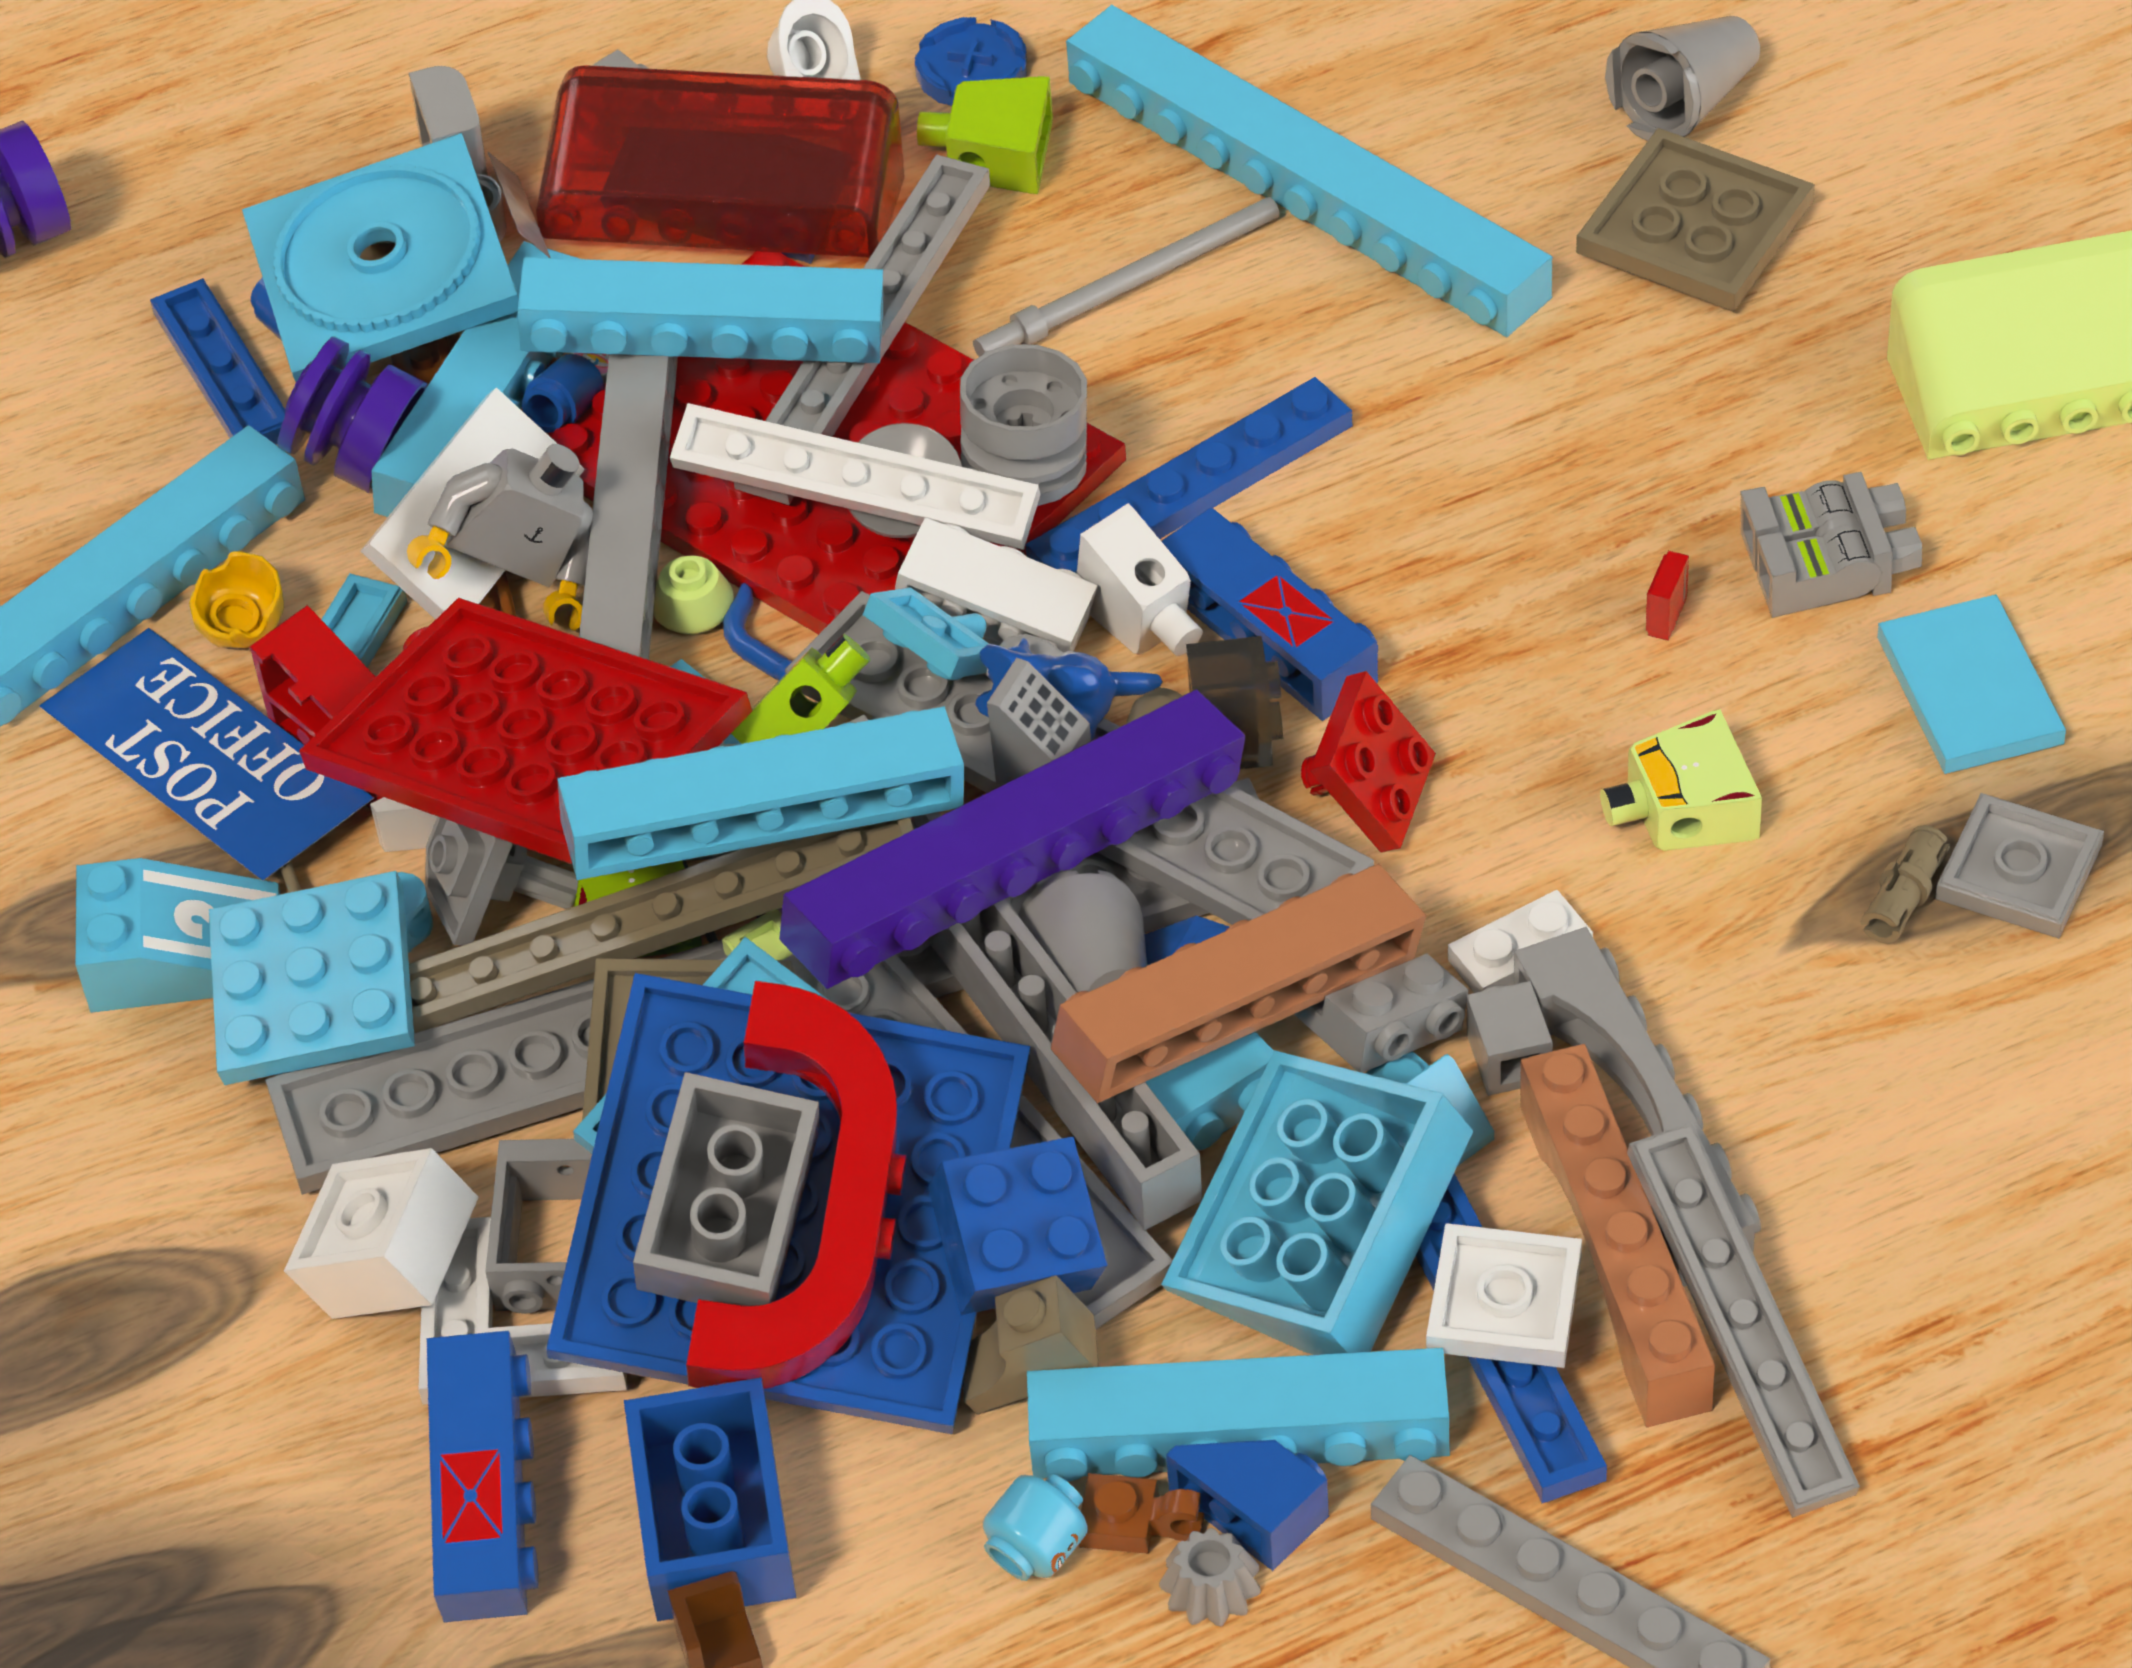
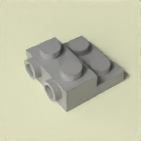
[1294,954,1469,1073]

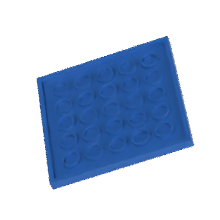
[546,973,1030,1435]

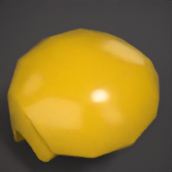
[189,551,284,648]

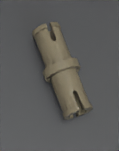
[1861,825,1950,944]

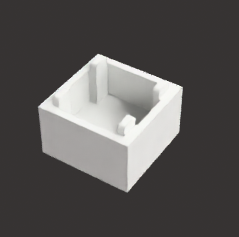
[284,1148,479,1319]

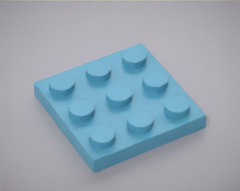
[209,871,415,1085]

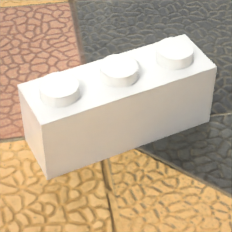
[895,517,1097,653]

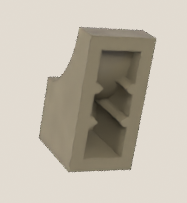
[963,1275,1099,1415]

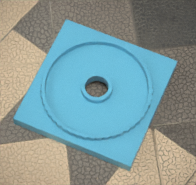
[242,133,519,382]

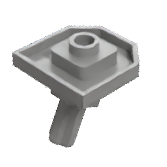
[425,816,578,946]

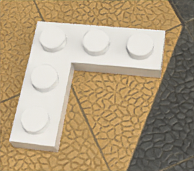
[418,1217,627,1405]

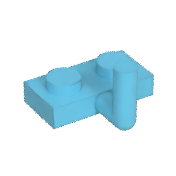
[863,587,989,680]

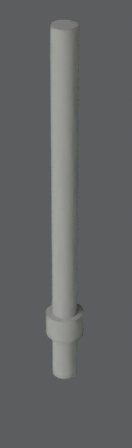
[973,197,1279,357]

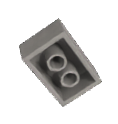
[633,1072,820,1306]

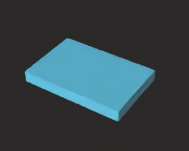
[1877,594,2066,774]

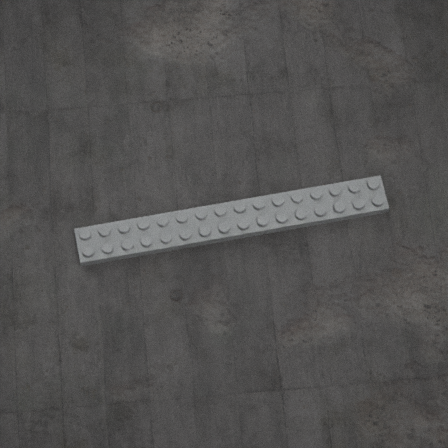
[265,778,1259,1195]

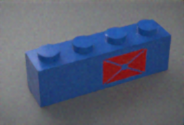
[1161,507,1378,721]
[426,1330,539,1623]

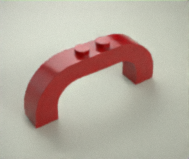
[686,981,907,1389]

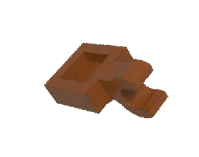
[1079,1473,1205,1554]

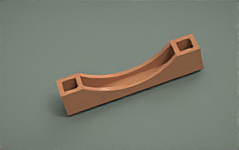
[1520,1044,1715,1428]

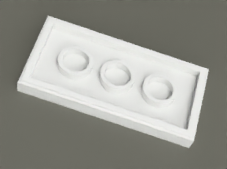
[360,388,585,620]

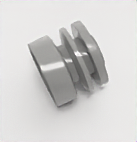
[960,344,1087,506]

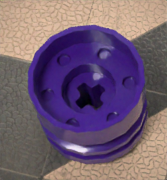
[0,120,71,258]
[277,336,427,493]

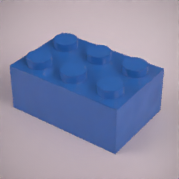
[624,1377,796,1621]

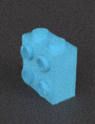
[1146,1032,1274,1150]

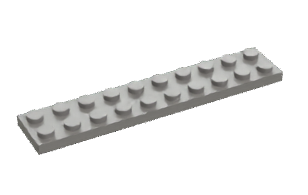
[785,591,1374,925]

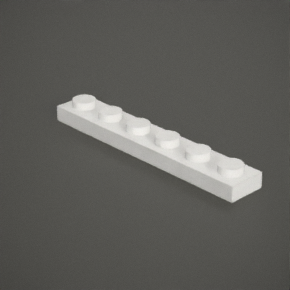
[670,403,1041,550]

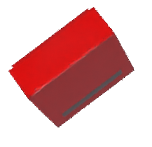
[1646,550,1689,641]

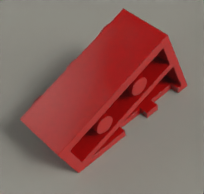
[250,605,383,809]

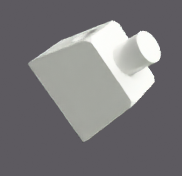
[1077,503,1203,656]

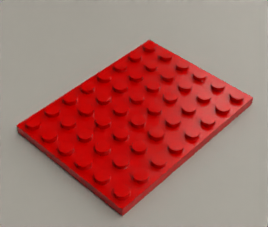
[547,244,1126,635]

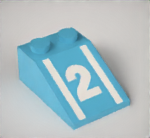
[75,858,281,1013]

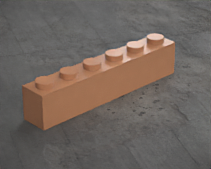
[1051,863,1427,1103]

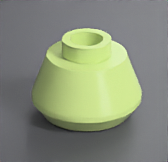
[653,556,734,635]

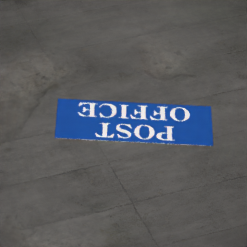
[39,628,374,881]

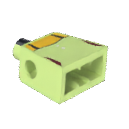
[1600,709,1762,851]

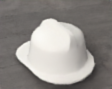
[767,0,862,127]

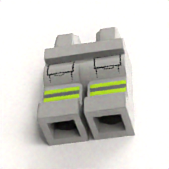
[1740,472,1922,618]

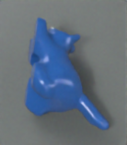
[975,638,1163,741]

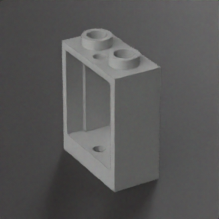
[485,1139,592,1314]

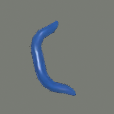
[723,583,792,680]

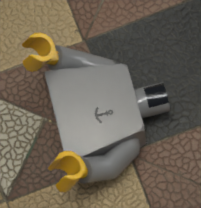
[407,444,593,631]

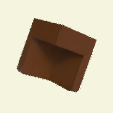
[668,1571,763,1668]

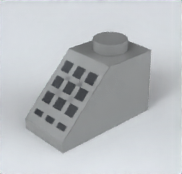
[987,657,1091,787]

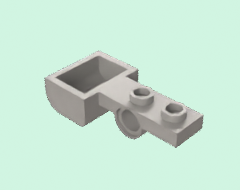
[409,66,506,241]

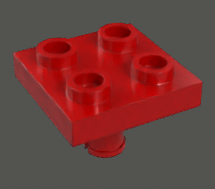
[1301,671,1436,853]

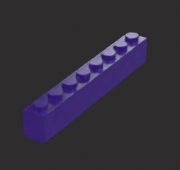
[779,689,1246,989]

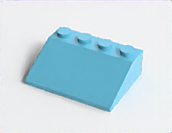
[1161,1050,1473,1355]

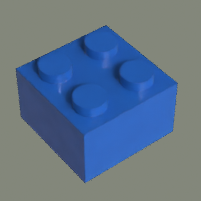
[928,1137,1107,1315]

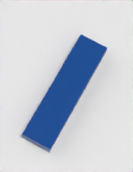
[150,278,285,445]

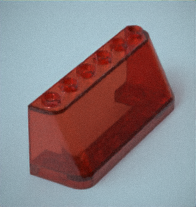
[536,65,905,258]

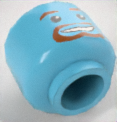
[983,1474,1088,1581]

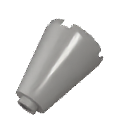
[1605,16,1760,141]
[1018,869,1147,992]

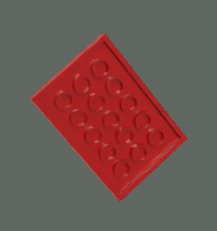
[299,598,753,864]

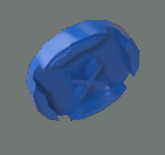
[915,17,1027,106]

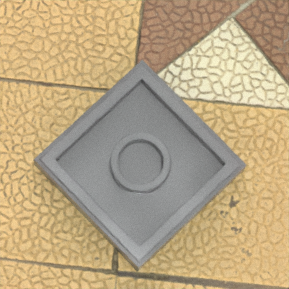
[1936,793,2104,939]

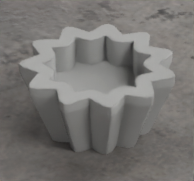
[1159,1528,1261,1627]

